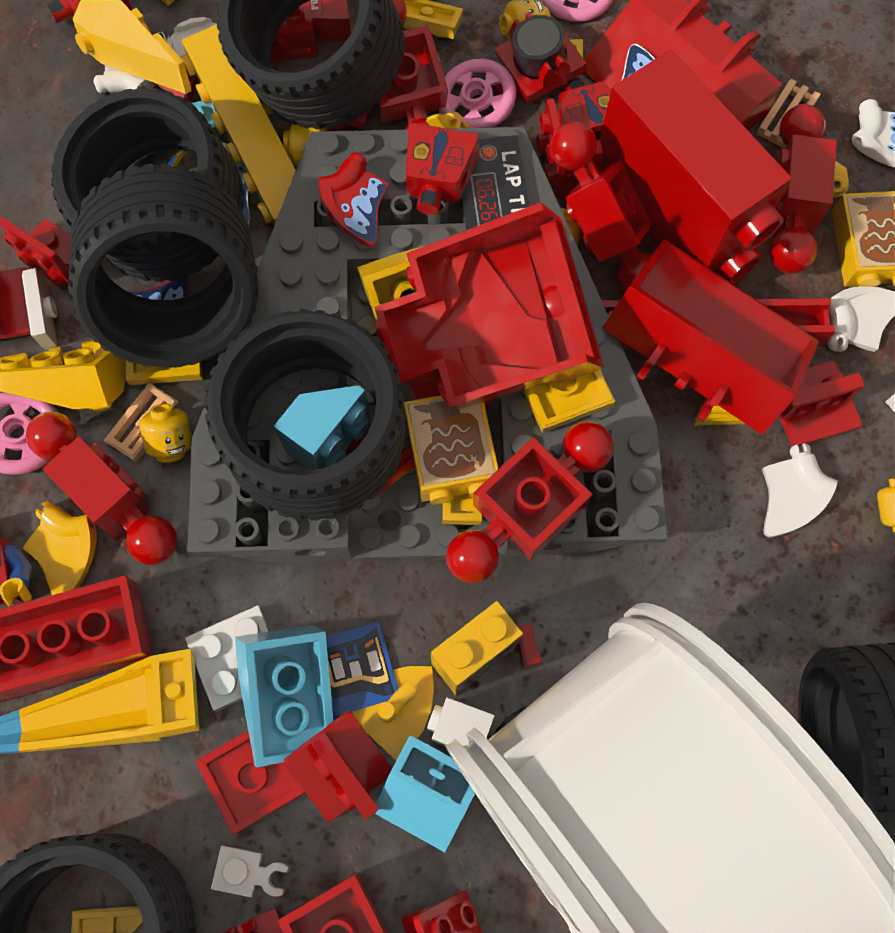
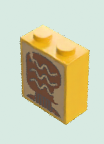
[831,191,895,287]
[404,396,498,504]
[430,601,523,696]

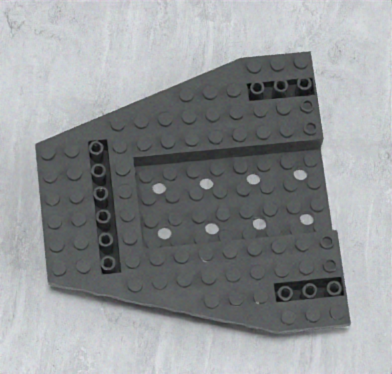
[187,127,667,563]

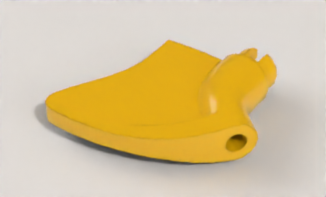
[23,501,97,595]

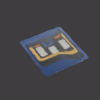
[326,621,398,717]

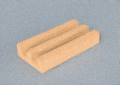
[756,79,820,149]
[104,383,181,464]

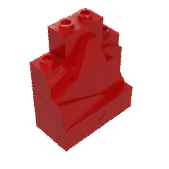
[374,202,605,409]

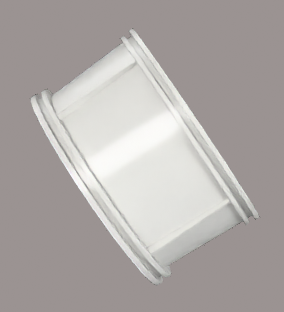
[445,602,895,933]

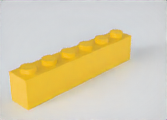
[180,24,296,226]

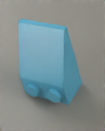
[235,625,334,768]

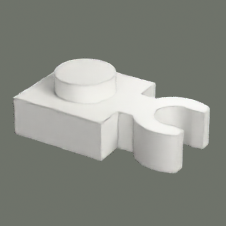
[211,845,290,897]

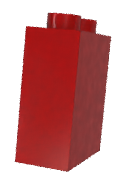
[599,48,792,284]

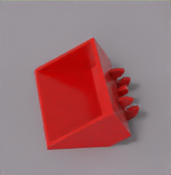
[584,0,782,131]
[602,239,819,435]

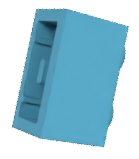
[274,386,370,470]
[374,735,475,852]

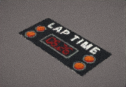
[462,135,529,230]

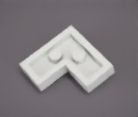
[185,605,270,712]

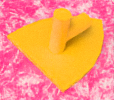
[352,666,434,761]

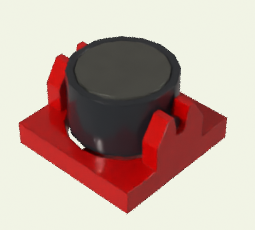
[494,12,587,104]

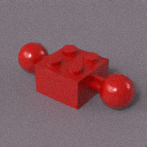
[375,0,449,130]
[769,104,837,274]
[550,122,653,293]
[26,411,178,565]
[446,421,614,583]

